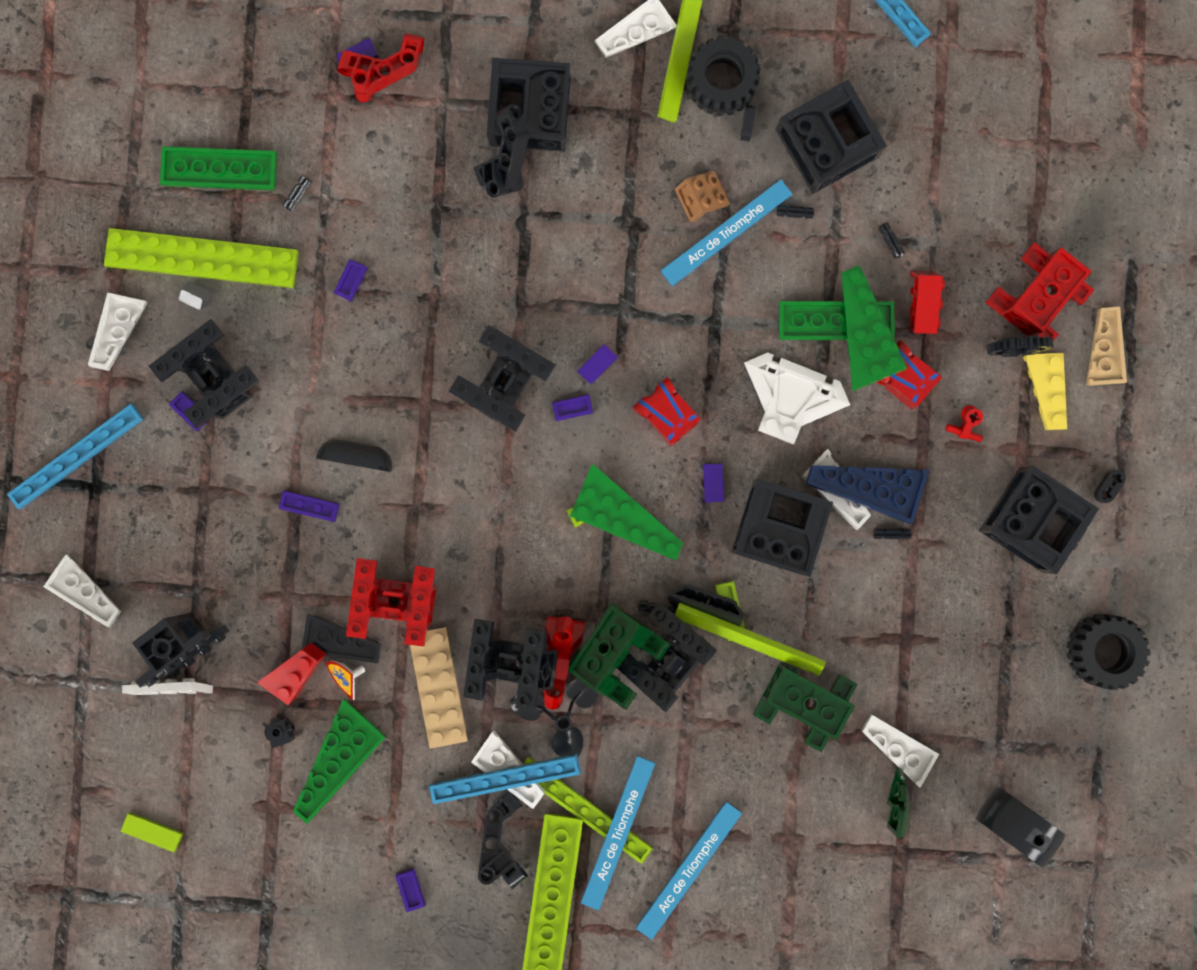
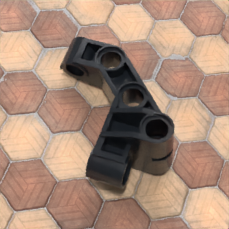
[473,103,529,198]
[478,791,528,889]

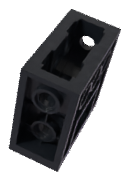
[487,58,571,152]
[776,79,887,194]
[979,466,1099,574]
[731,479,833,577]

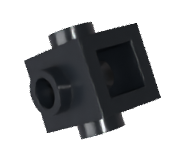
[264,716,296,748]

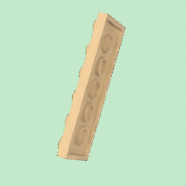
[410,627,468,749]

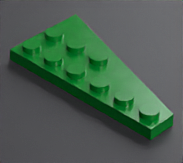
[841,265,907,392]
[570,463,683,561]
[293,698,387,824]

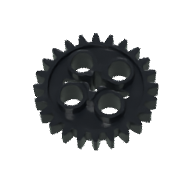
[987,335,1054,357]

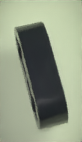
[740,104,756,142]
[1094,470,1126,503]

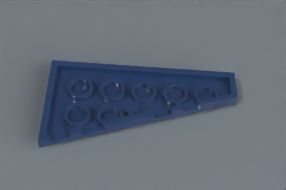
[805,465,929,524]

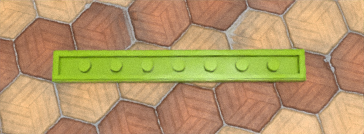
[657,0,703,123]
[675,603,826,676]
[523,756,653,864]

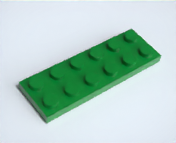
[160,147,277,191]
[779,301,895,341]

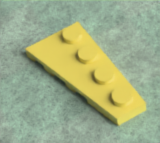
[1023,353,1067,430]

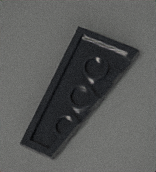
[302,614,382,664]

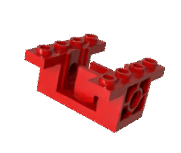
[985,242,1094,341]
[346,558,437,647]

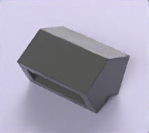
[179,281,210,310]

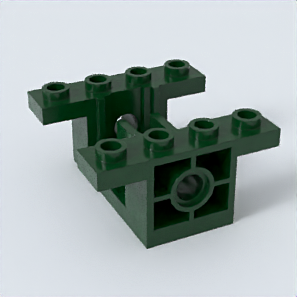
[568,602,671,710]
[752,661,858,753]

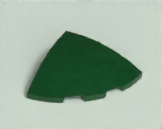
[887,766,910,838]

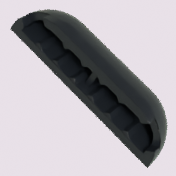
[316,440,392,472]
[668,585,743,626]

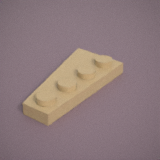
[1086,307,1127,386]

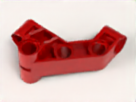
[337,33,425,103]
[543,616,585,710]

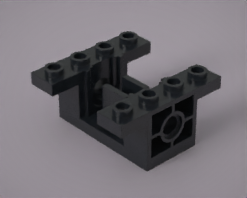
[149,319,260,428]
[448,325,556,432]
[616,602,717,712]
[132,613,230,688]
[463,619,559,712]

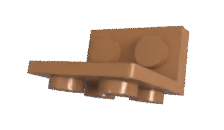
[675,171,730,223]

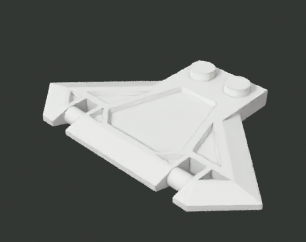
[744,352,850,445]

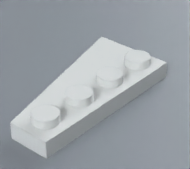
[595,0,677,58]
[88,293,148,371]
[801,449,871,530]
[43,554,122,628]
[122,678,213,695]
[861,714,939,788]
[471,730,546,809]

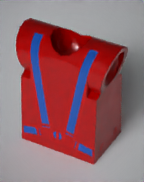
[876,340,942,410]
[631,376,701,447]

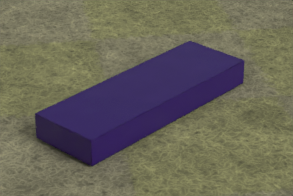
[278,490,340,522]

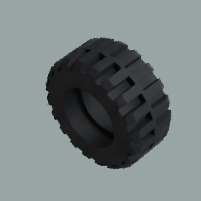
[686,36,761,116]
[1067,614,1151,690]

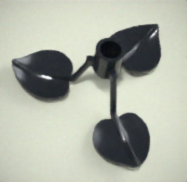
[510,678,599,758]

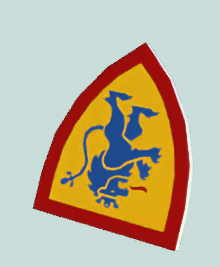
[325,660,365,701]

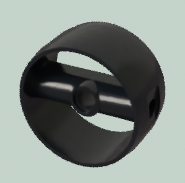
[975,787,1066,868]

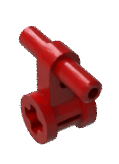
[945,405,983,442]

